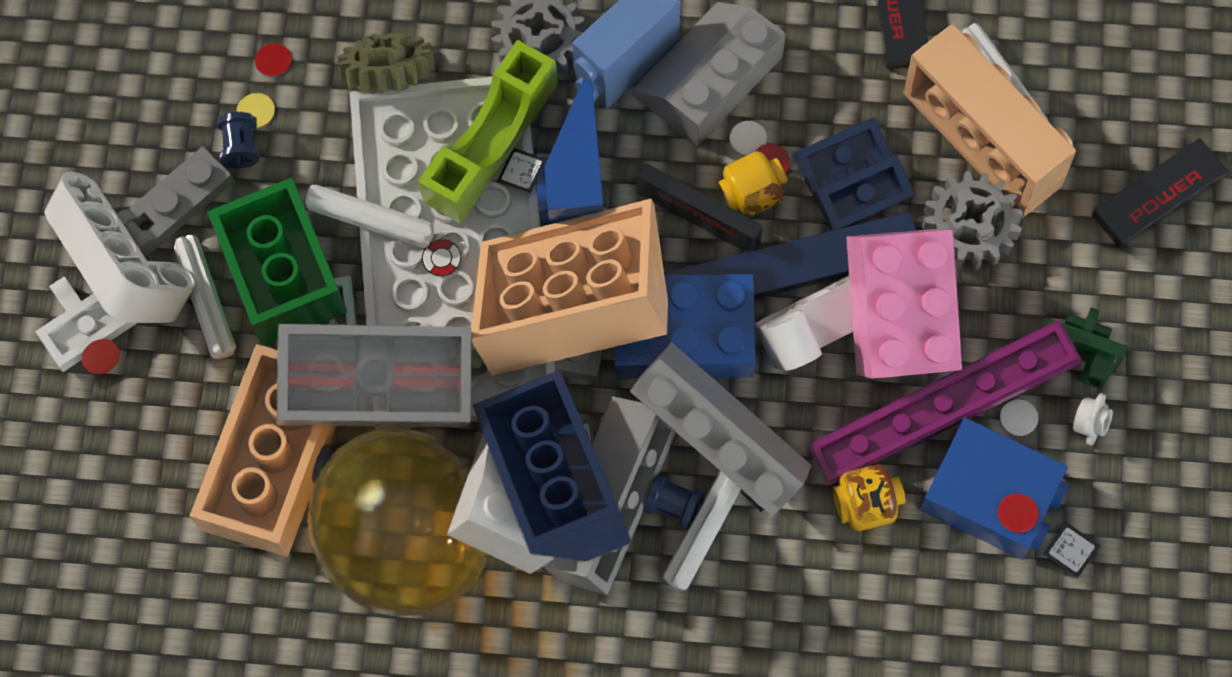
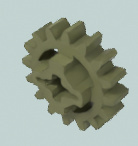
[337,32,435,94]

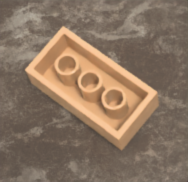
[903,23,1076,218]
[190,344,336,557]

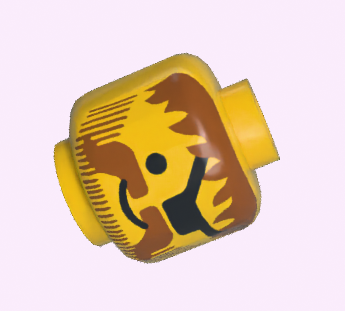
[718,151,788,217]
[833,465,905,531]

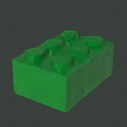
[207,177,348,346]

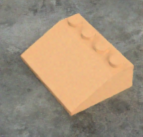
[471,199,668,376]

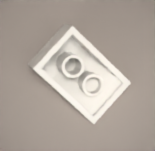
[447,434,554,574]

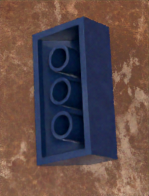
[472,369,632,561]

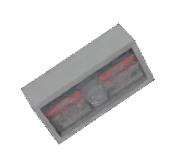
[276,324,471,427]

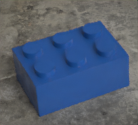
[615,274,755,379]

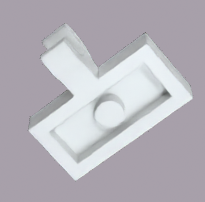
[35,276,137,372]

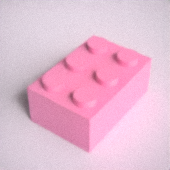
[846,229,962,379]

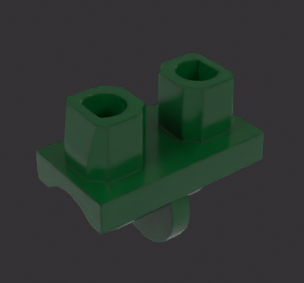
[1044,307,1128,389]

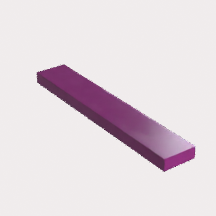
[808,320,1081,488]

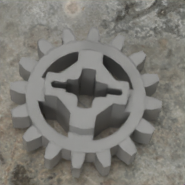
[491,0,585,74]
[922,171,1023,270]

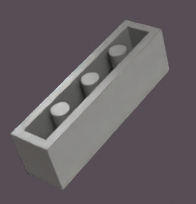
[630,342,812,516]
[542,396,676,595]

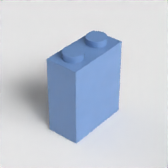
[572,0,680,110]

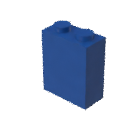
[920,417,1070,560]

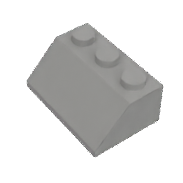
[631,2,785,147]

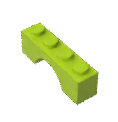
[418,39,558,224]

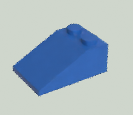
[537,79,604,226]

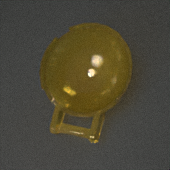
[307,428,497,616]

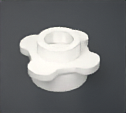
[1073,393,1113,446]

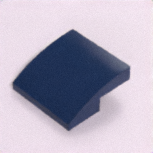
[792,117,915,231]

